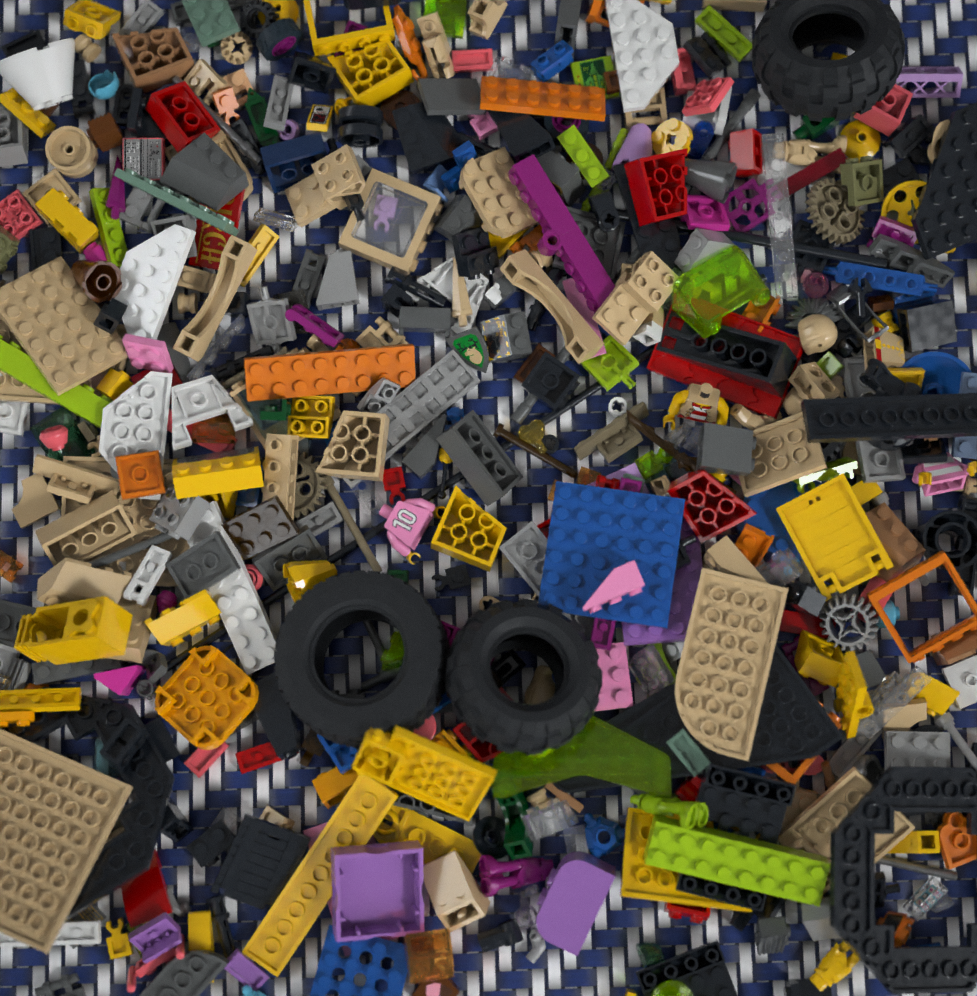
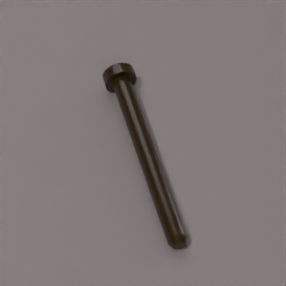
[493,423,578,478]

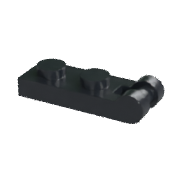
[71,60,96,119]

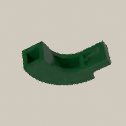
[491,778,534,860]

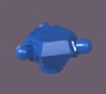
[584,813,626,859]

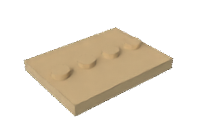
[739,412,827,497]

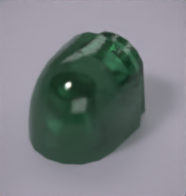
[636,941,665,968]

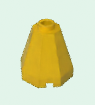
[283,560,337,603]

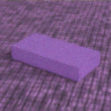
[224,948,269,991]

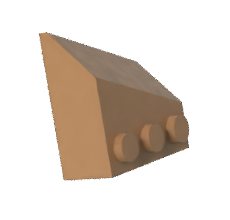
[930,627,977,666]

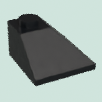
[287,51,336,94]

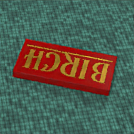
[189,190,245,270]

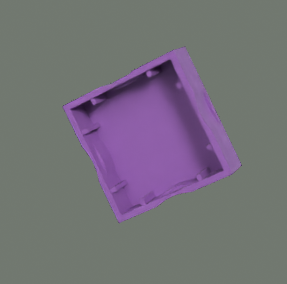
[331,840,424,942]

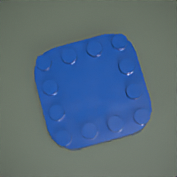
[735,480,822,563]

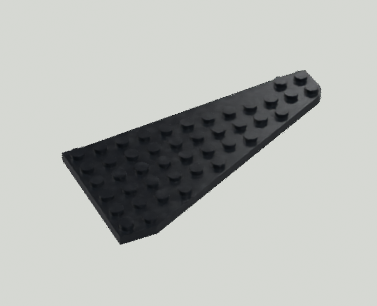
[539,645,844,793]

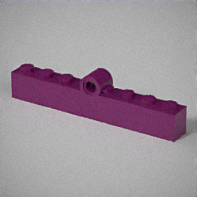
[508,154,615,313]

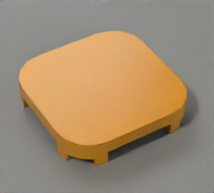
[155,645,259,750]

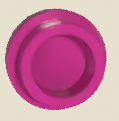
[156,590,178,613]

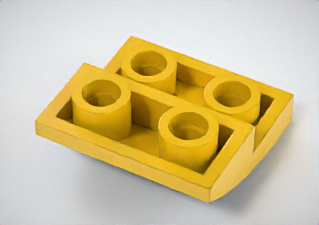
[287,396,335,439]

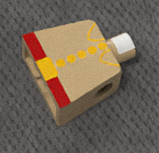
[862,326,912,371]

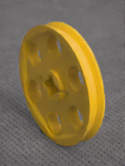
[881,180,927,244]

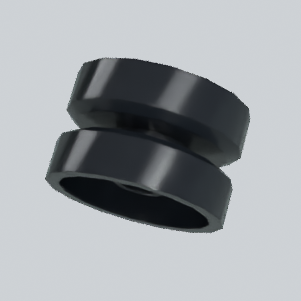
[338,105,384,148]

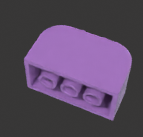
[536,851,616,956]

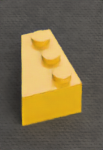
[35,188,99,254]

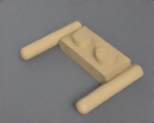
[177,265,217,304]

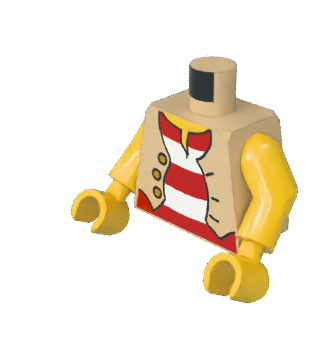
[663,383,729,430]

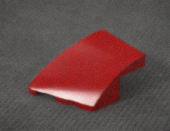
[121,849,174,928]

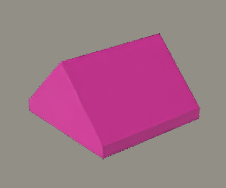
[94,665,146,696]

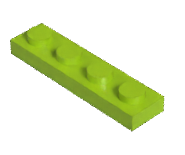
[89,188,127,269]

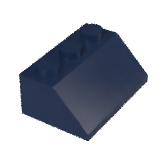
[260,131,327,193]

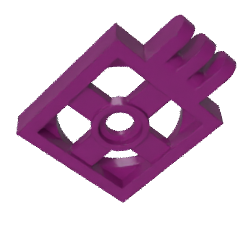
[723,178,783,232]

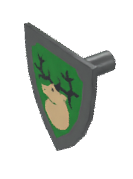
[446,327,489,373]

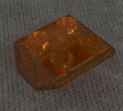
[403,928,454,984]

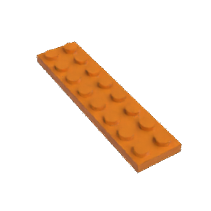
[244,344,416,402]

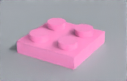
[122,334,174,373]

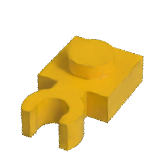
[106,918,134,960]

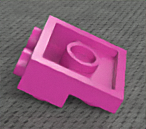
[680,195,730,231]

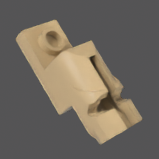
[417,11,455,79]

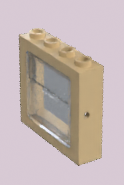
[338,168,443,275]

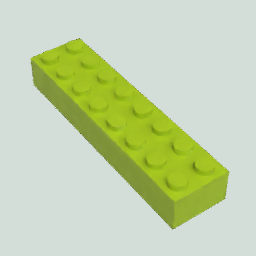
[643,814,830,907]

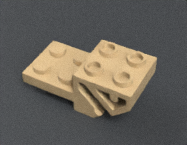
[592,251,682,346]

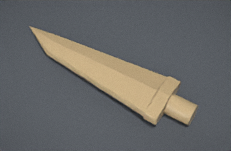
[451,257,473,327]

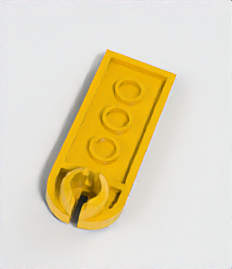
[373,805,481,874]

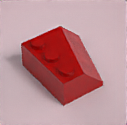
[667,469,757,543]

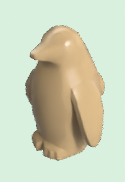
[525,665,555,704]

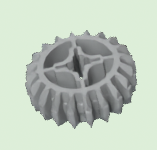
[819,593,879,651]

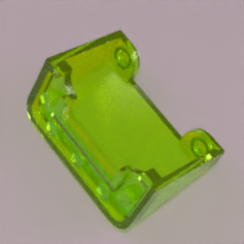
[672,245,770,339]

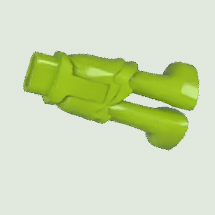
[630,793,709,830]

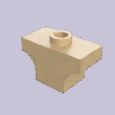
[468,0,508,40]

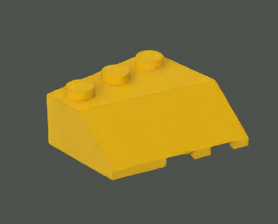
[144,589,222,647]

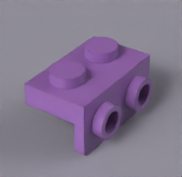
[128,912,182,964]

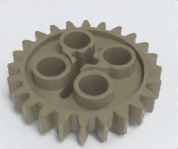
[805,178,865,245]
[294,450,328,518]

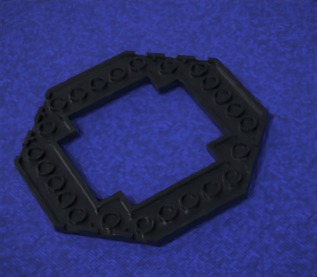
[0,686,175,919]
[830,766,977,994]

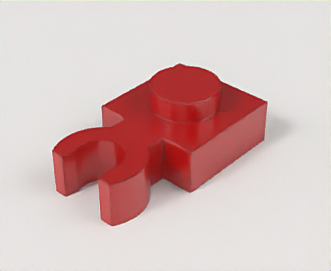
[383,466,406,506]

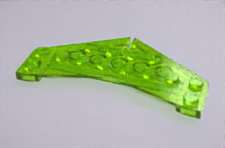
[493,715,671,798]

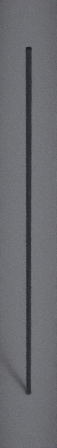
[167,274,767,672]

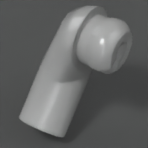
[166,889,191,917]
[526,930,546,963]

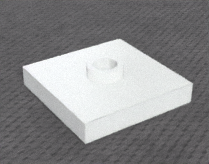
[941,654,977,709]

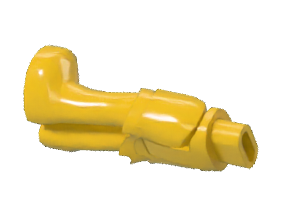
[809,941,860,992]

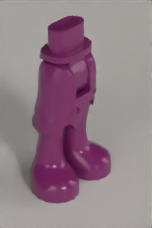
[479,855,553,897]

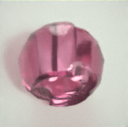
[803,272,829,298]

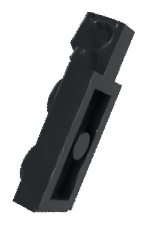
[230,118,266,175]

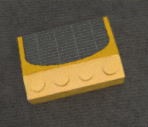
[172,446,264,499]

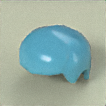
[88,70,120,100]

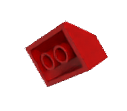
[145,81,221,152]

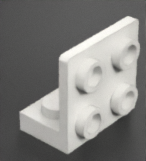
[682,86,732,135]

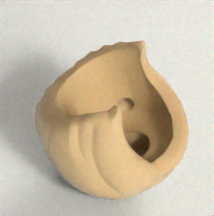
[798,314,838,355]

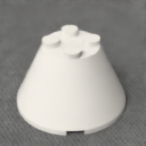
[0,38,75,111]

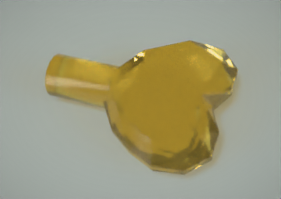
[518,419,547,454]

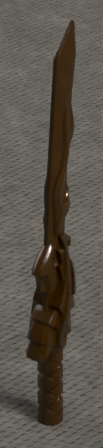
[626,409,737,494]

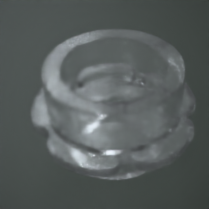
[182,33,201,53]

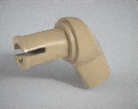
[730,404,782,430]

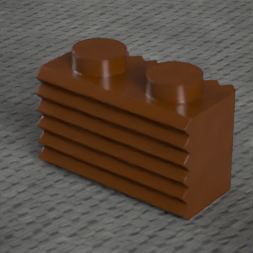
[86,112,124,152]

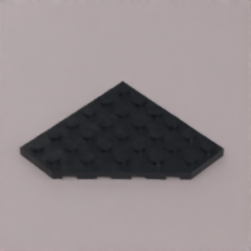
[911,103,977,260]

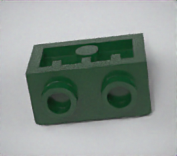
[259,397,291,421]

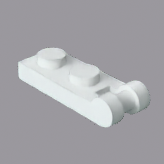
[123,545,172,606]

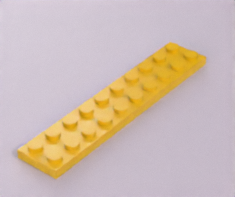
[242,775,399,977]

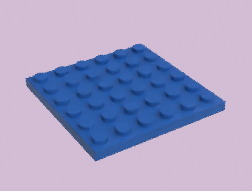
[538,481,685,629]

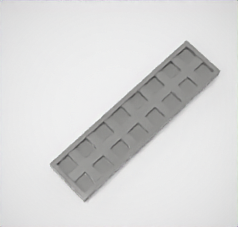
[342,350,480,489]

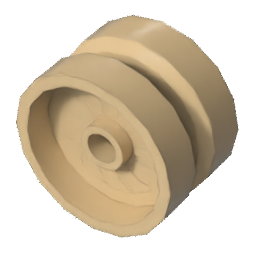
[45,126,98,179]

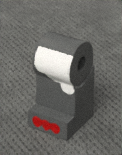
[483,274,519,310]

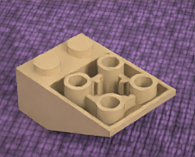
[423,850,490,933]

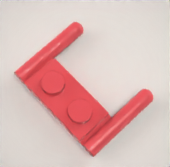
[126,934,185,992]

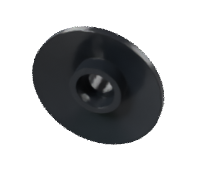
[473,816,508,860]

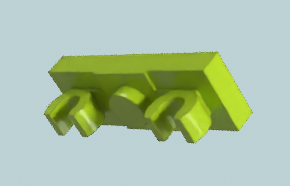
[793,457,858,494]

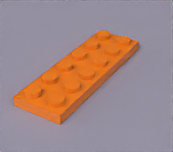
[480,76,606,122]

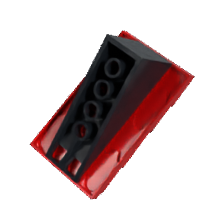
[647,291,803,419]

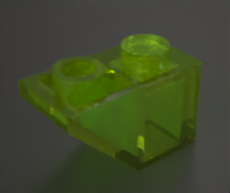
[380,631,404,671]

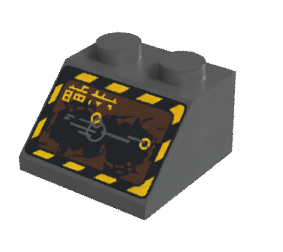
[479,311,532,363]

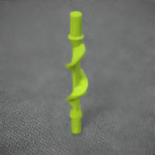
[581,128,629,212]

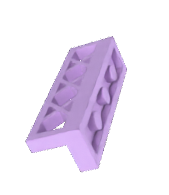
[896,66,963,98]

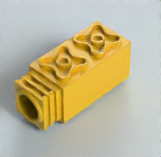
[14,596,133,665]

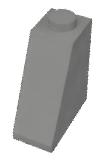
[316,249,360,310]

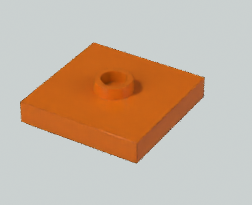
[115,450,166,500]

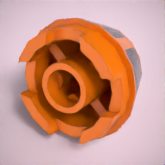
[877,911,915,947]

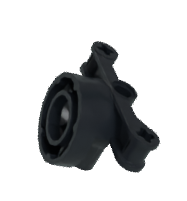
[859,359,923,451]
[912,494,977,597]

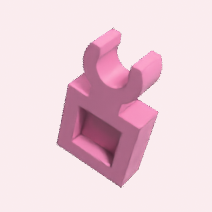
[467,111,498,140]

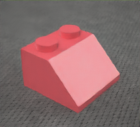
[853,84,913,137]

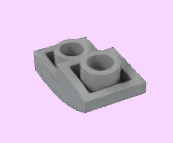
[357,377,401,413]

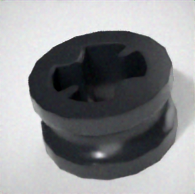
[540,434,559,455]

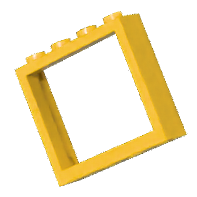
[303,0,396,56]

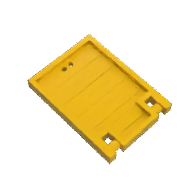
[776,473,894,601]

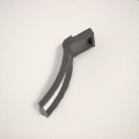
[826,284,889,343]

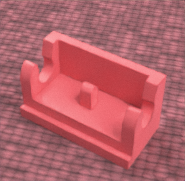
[670,48,696,96]

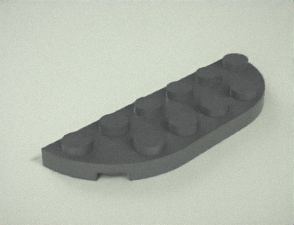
[139,950,229,996]

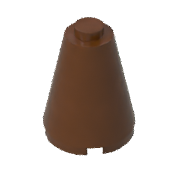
[71,260,122,303]

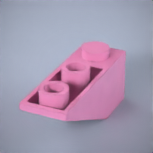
[582,560,645,614]

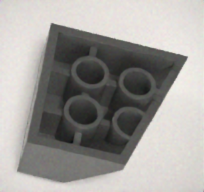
[159,132,249,211]

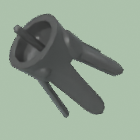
[136,679,157,700]

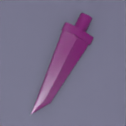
[106,155,126,220]

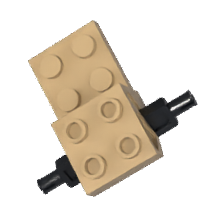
[285,138,366,228]

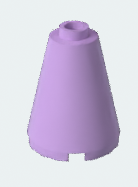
[611,123,652,176]

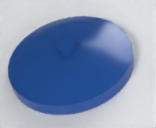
[900,351,972,395]

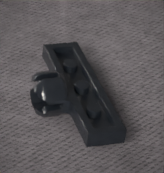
[800,304,874,363]

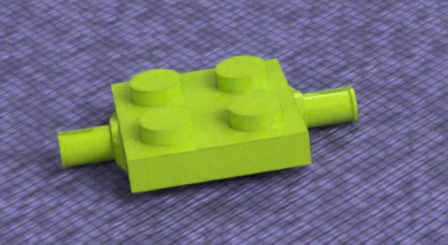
[580,335,639,392]

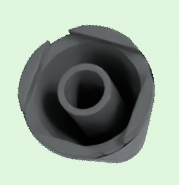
[685,158,737,204]

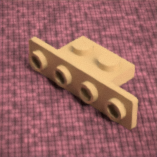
[32,454,119,504]

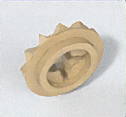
[220,31,253,65]

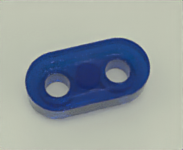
[685,120,714,159]

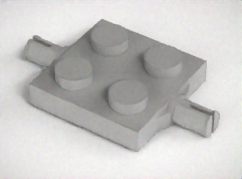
[246,286,297,354]

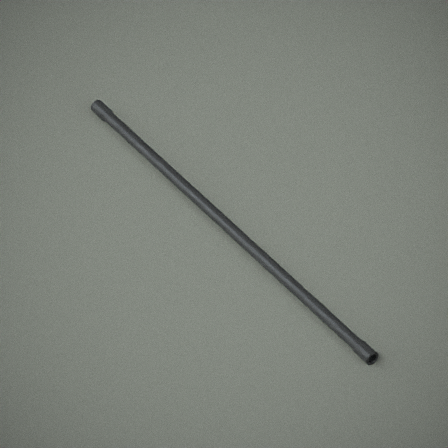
[510,89,761,425]

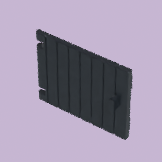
[211,814,311,910]

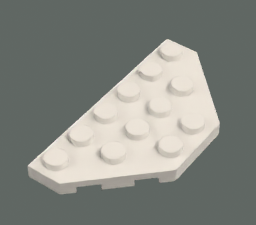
[605,0,679,112]
[114,224,196,340]
[99,371,173,501]

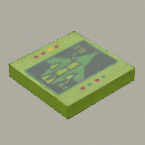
[570,55,619,99]

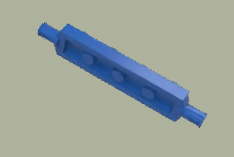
[823,261,938,297]

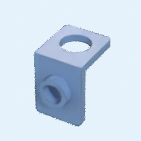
[422,164,449,203]

